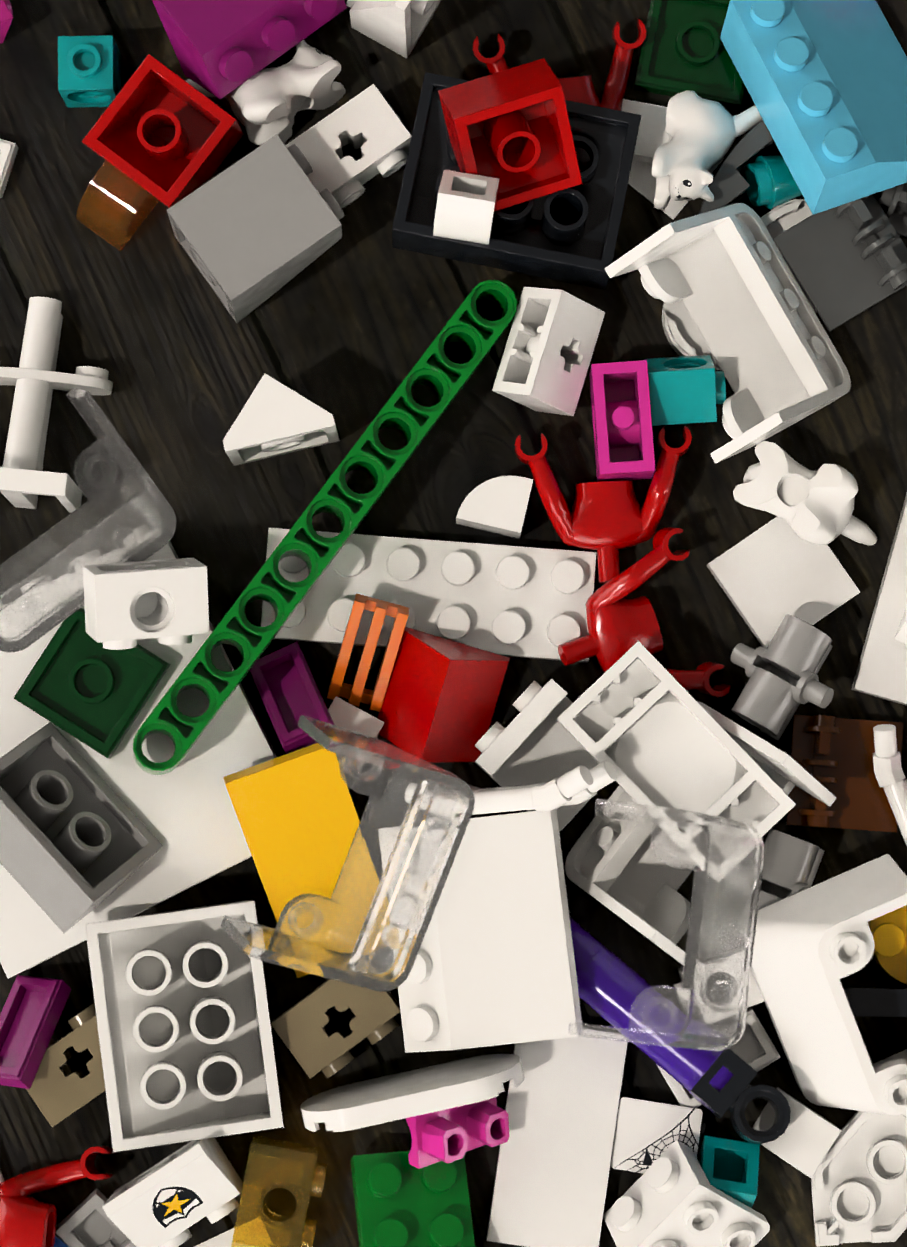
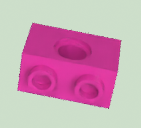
[589,360,655,482]

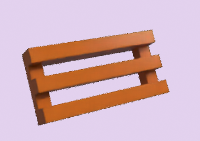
[327,593,409,712]

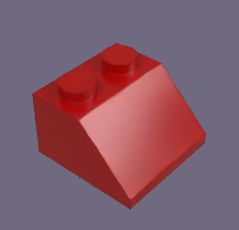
[82,54,244,208]
[438,58,582,212]

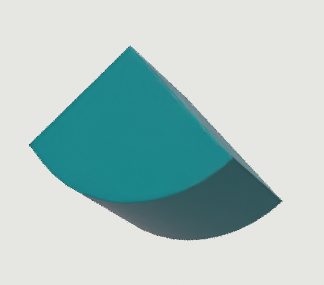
[698,1136,760,1208]

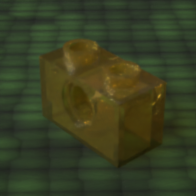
[231,1135,328,1247]

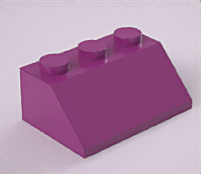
[152,0,347,99]

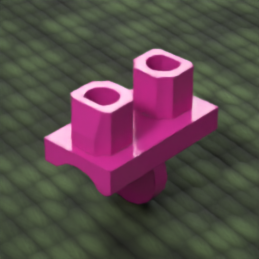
[406,1097,509,1169]

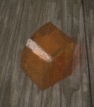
[77,161,159,251]

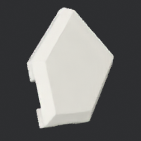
[811,1111,907,1247]

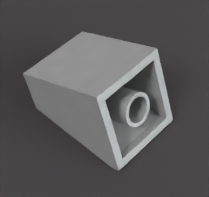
[167,135,345,323]

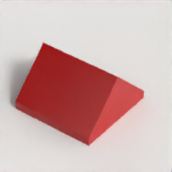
[377,627,510,763]

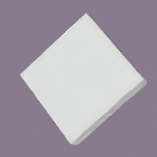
[706,516,860,649]

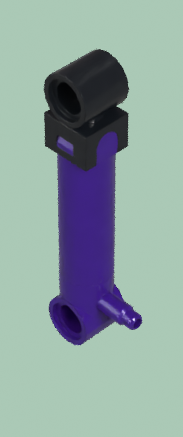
[569,916,791,1144]

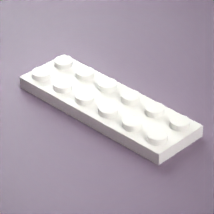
[261,528,597,663]

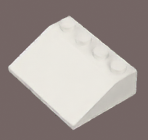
[379,809,584,1053]
[85,900,284,1152]

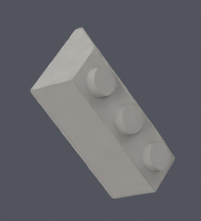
[0,722,163,933]

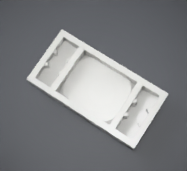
[557,641,796,883]

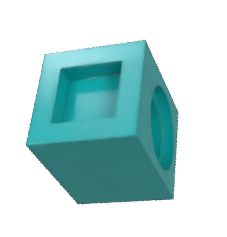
[58,35,121,108]
[645,355,726,426]

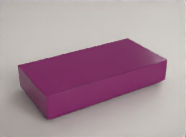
[250,641,338,754]
[0,975,71,1089]

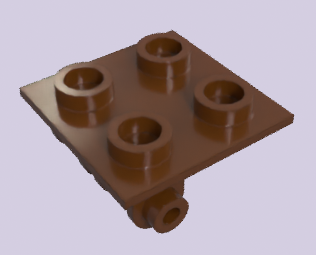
[786,715,904,833]

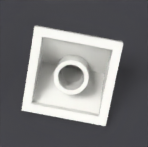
[223,373,340,466]

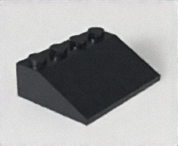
[392,72,641,290]

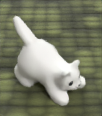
[186,40,346,146]
[651,90,763,209]
[733,440,877,546]

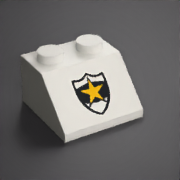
[102,1138,245,1247]

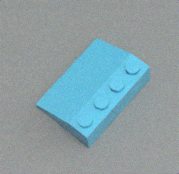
[720,0,907,215]

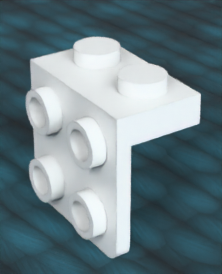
[474,678,599,831]
[603,1140,770,1247]

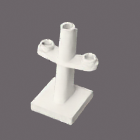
[0,297,113,514]

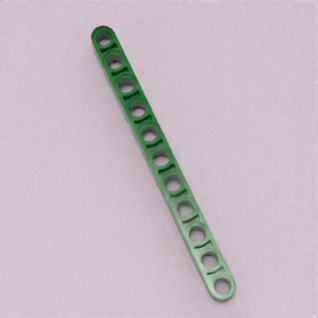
[133,280,517,775]

